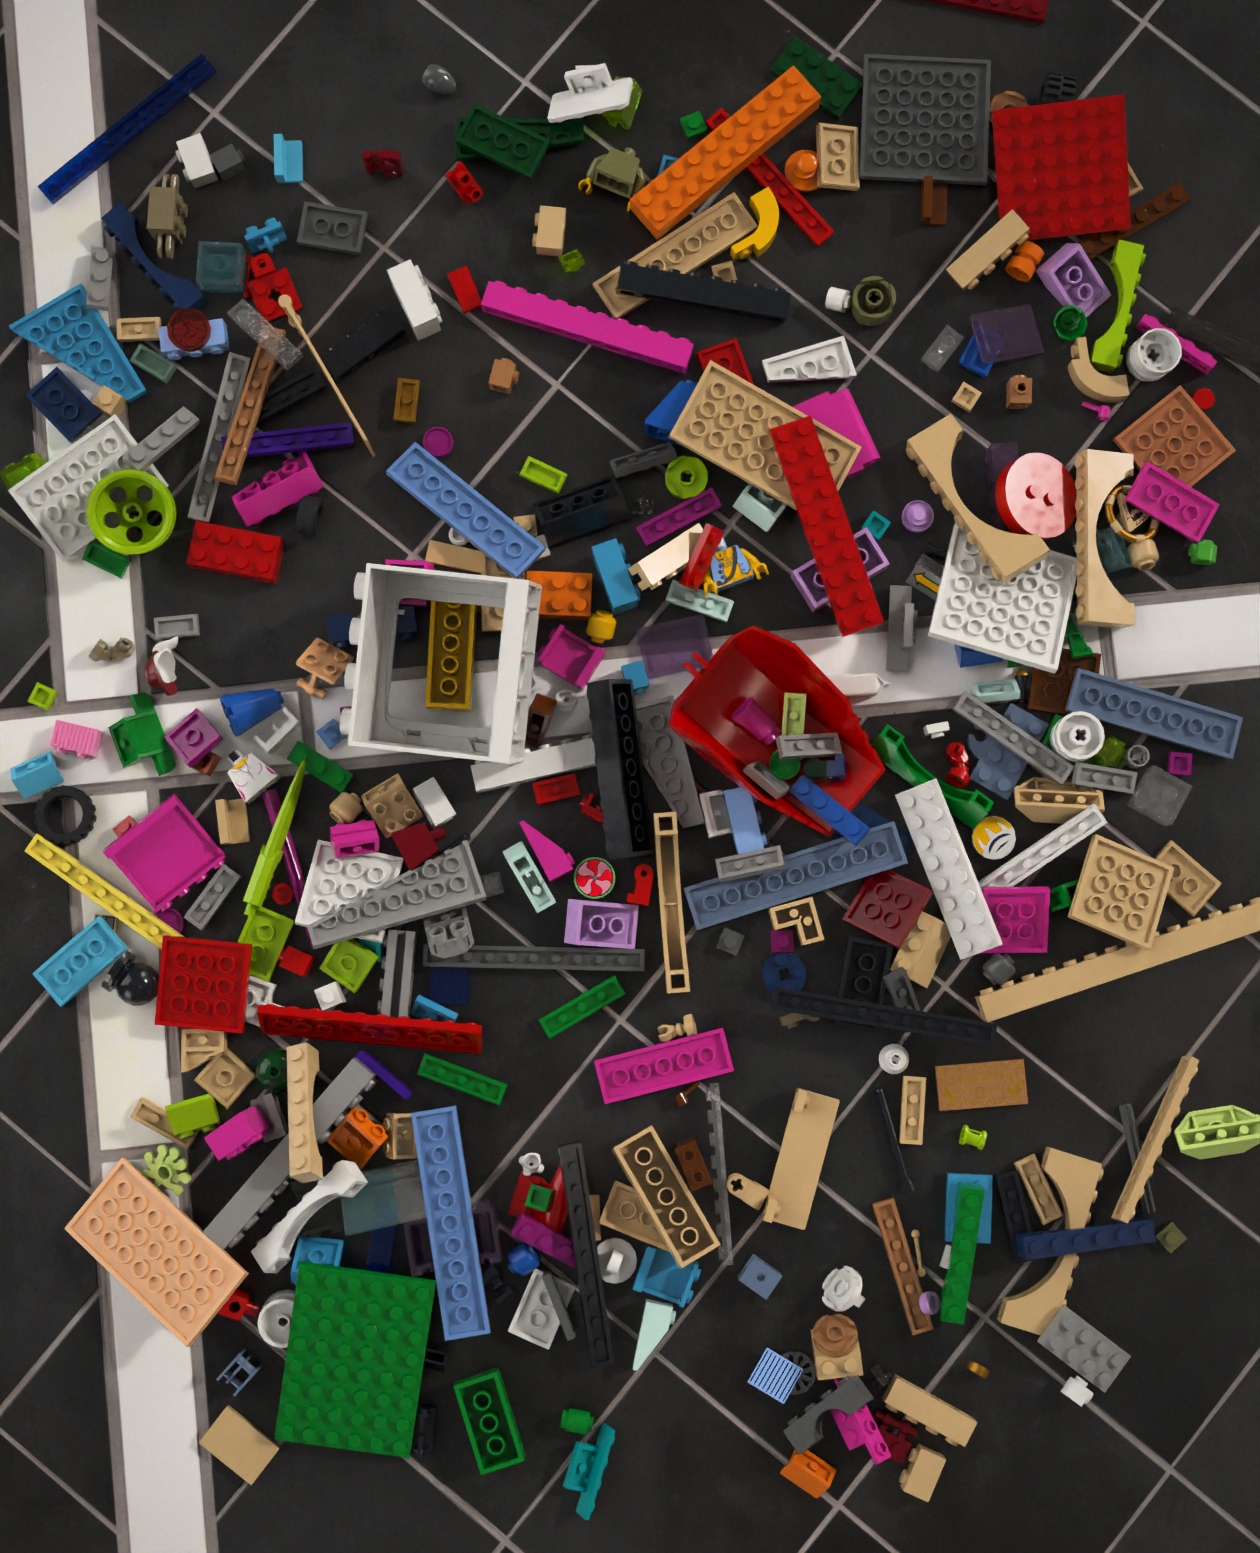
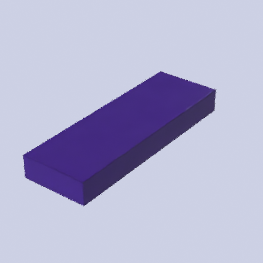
[356,1050,413,1100]

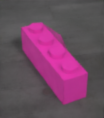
[232,451,324,527]

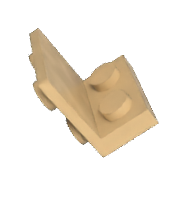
[361,773,423,838]

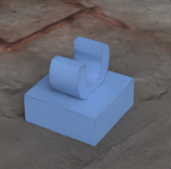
[316,719,347,750]

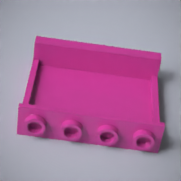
[103,794,225,913]

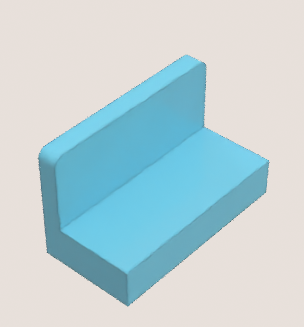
[274,134,303,183]
[10,751,64,799]

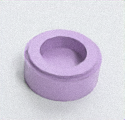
[919,1291,940,1315]

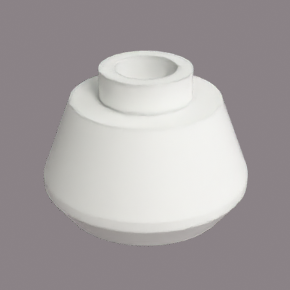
[879,1044,909,1074]

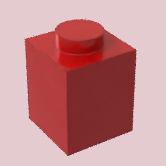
[278,945,316,977]

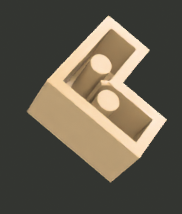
[768,897,824,946]

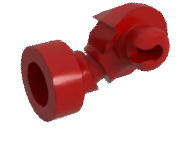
[946,742,970,788]

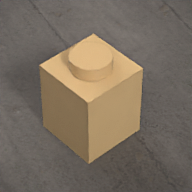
[92,385,128,418]

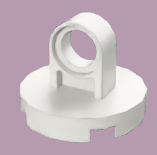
[597,1237,637,1284]
[822,1266,865,1312]

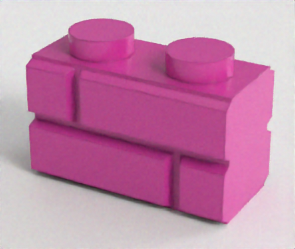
[330,820,379,859]

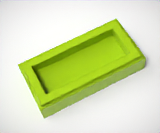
[519,456,567,494]

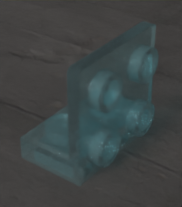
[1072,527,1133,575]

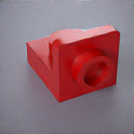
[579,792,604,825]

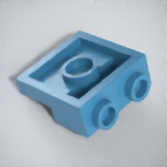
[290,1235,344,1286]

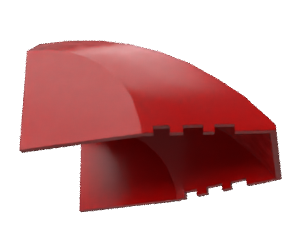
[668,625,886,837]

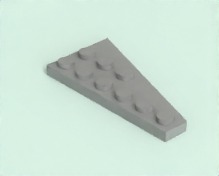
[635,695,705,828]

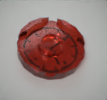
[167,308,211,352]

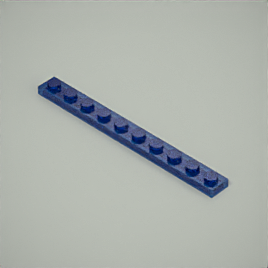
[38,54,217,205]

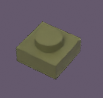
[1155,1221,1187,1253]

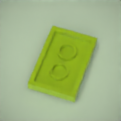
[238,906,295,982]

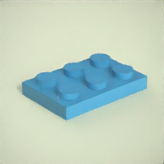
[945,1173,993,1244]

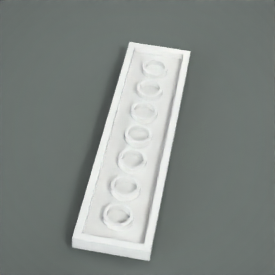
[895,778,1003,960]

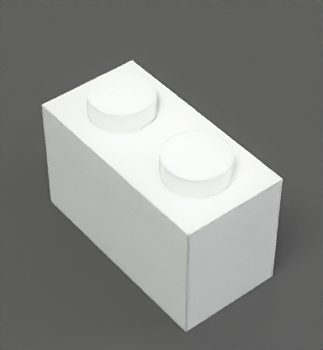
[175,133,218,189]

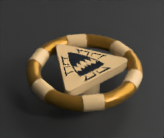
[1104,485,1159,543]

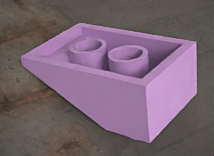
[1036,243,1111,318]
[564,899,639,949]

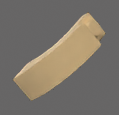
[1067,337,1129,403]

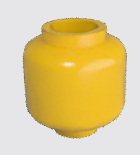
[586,610,616,643]

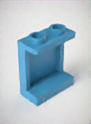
[632,1244,701,1308]

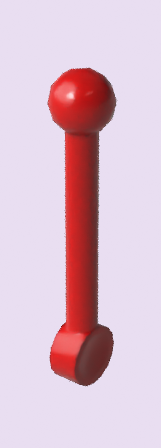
[243,255,253,298]

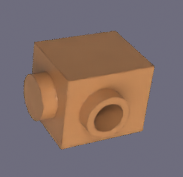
[488,358,519,395]
[1006,375,1032,409]

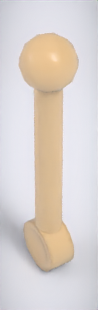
[911,1229,926,1277]

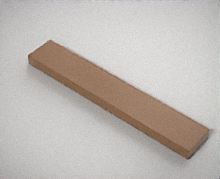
[872,1197,934,1335]

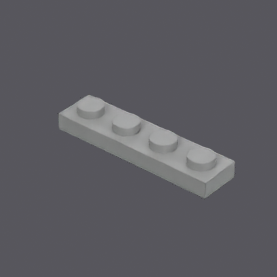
[122,406,200,472]

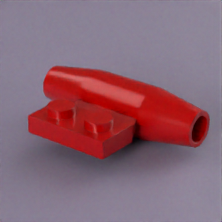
[508,1164,568,1234]

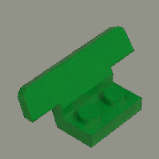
[108,692,176,776]

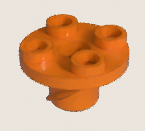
[784,150,820,192]

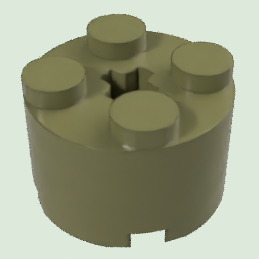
[850,276,896,326]

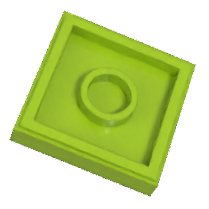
[319,938,379,993]

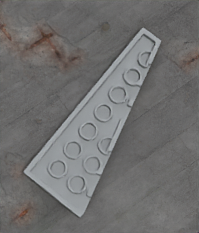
[307,840,486,949]

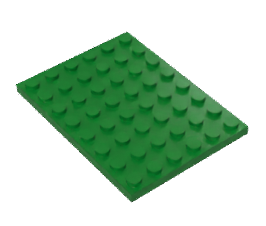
[274,1261,436,1458]

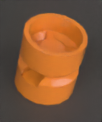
[1005,241,1044,282]

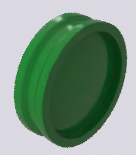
[769,749,801,779]

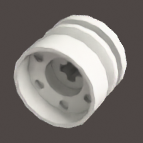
[1126,328,1182,382]

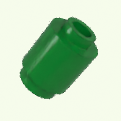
[560,1408,594,1435]

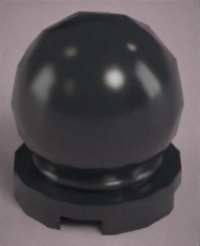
[101,950,159,1006]

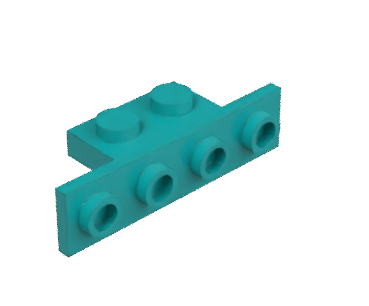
[563,1423,615,1520]

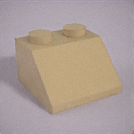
[810,1329,863,1380]

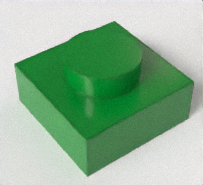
[680,111,708,141]
[525,1184,554,1212]

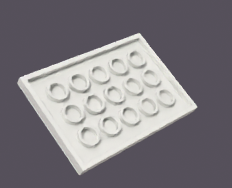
[8,414,169,562]

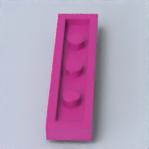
[1135,314,1217,375]

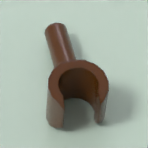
[674,1081,701,1107]

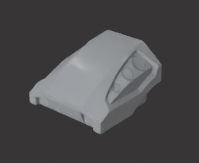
[423,906,474,959]

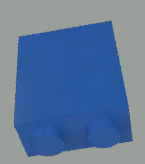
[644,380,697,447]

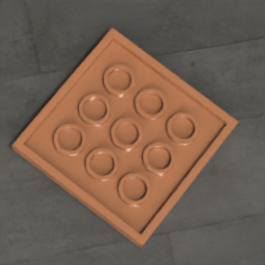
[1113,385,1236,487]

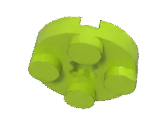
[665,456,708,501]

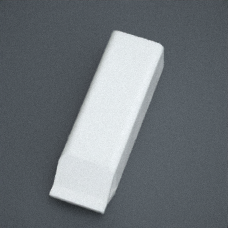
[827,673,890,698]

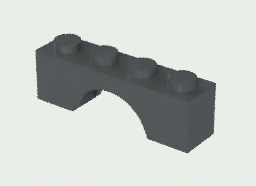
[783,1375,874,1455]

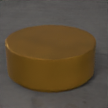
[966,1360,990,1379]

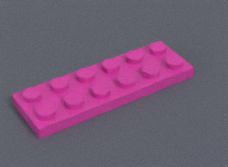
[594,1028,734,1104]

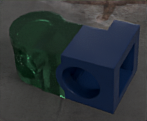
[804,754,846,782]

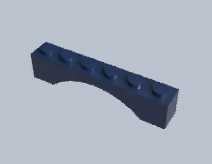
[101,202,208,319]
[1015,1216,1156,1260]

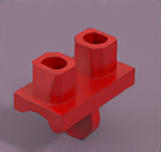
[445,161,483,206]

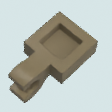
[779,1013,820,1029]

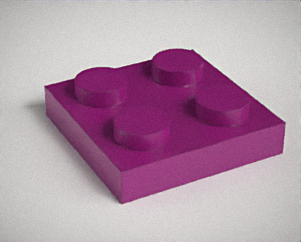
[164,708,223,768]

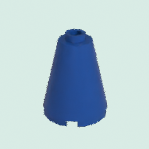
[220,688,284,737]

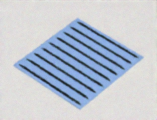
[747,1348,804,1404]

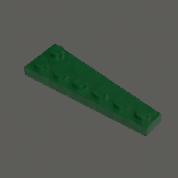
[456,118,584,162]

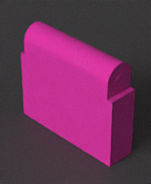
[793,388,881,482]

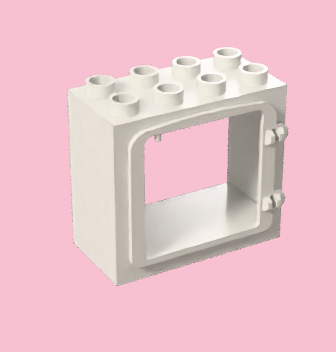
[340,563,542,764]

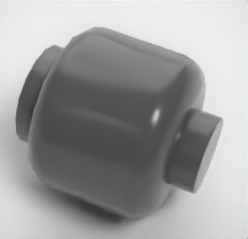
[982,953,1016,985]

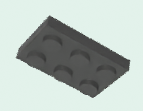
[297,201,368,255]

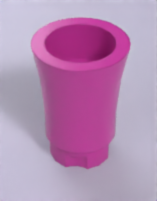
[731,697,781,745]

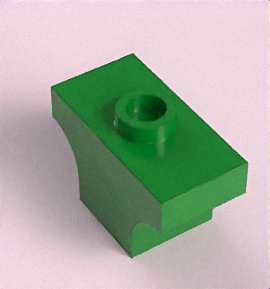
[1049,879,1079,913]

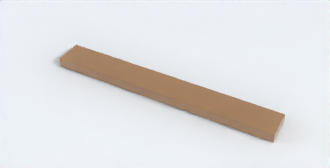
[214,325,286,485]

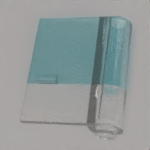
[341,1159,426,1236]

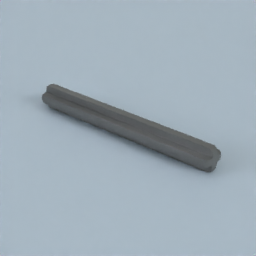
[1119,1103,1156,1214]

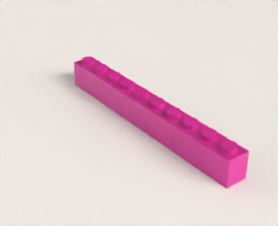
[481,281,694,374]

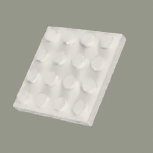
[295,840,404,943]

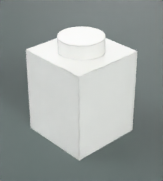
[314,982,346,1011]

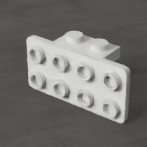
[547,63,633,123]

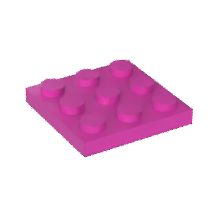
[981,886,1050,953]

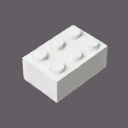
[387,259,442,341]

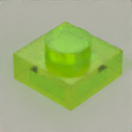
[558,249,585,272]

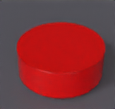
[1192,388,1215,411]
[272,883,295,905]

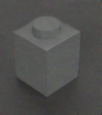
[209,143,246,181]

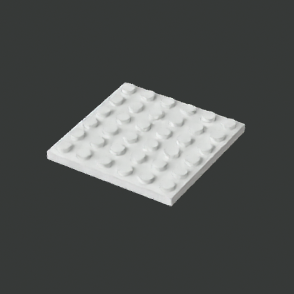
[928,523,1077,674]

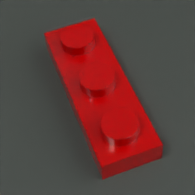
[679,523,724,591]

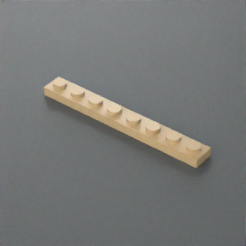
[1111,1056,1199,1224]

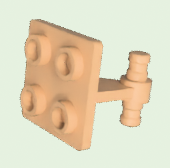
[296,638,354,699]

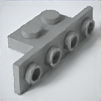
[886,585,917,672]

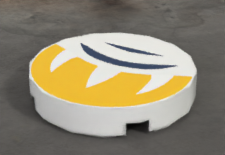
[971,816,1016,860]

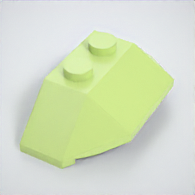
[1174,1105,1260,1160]

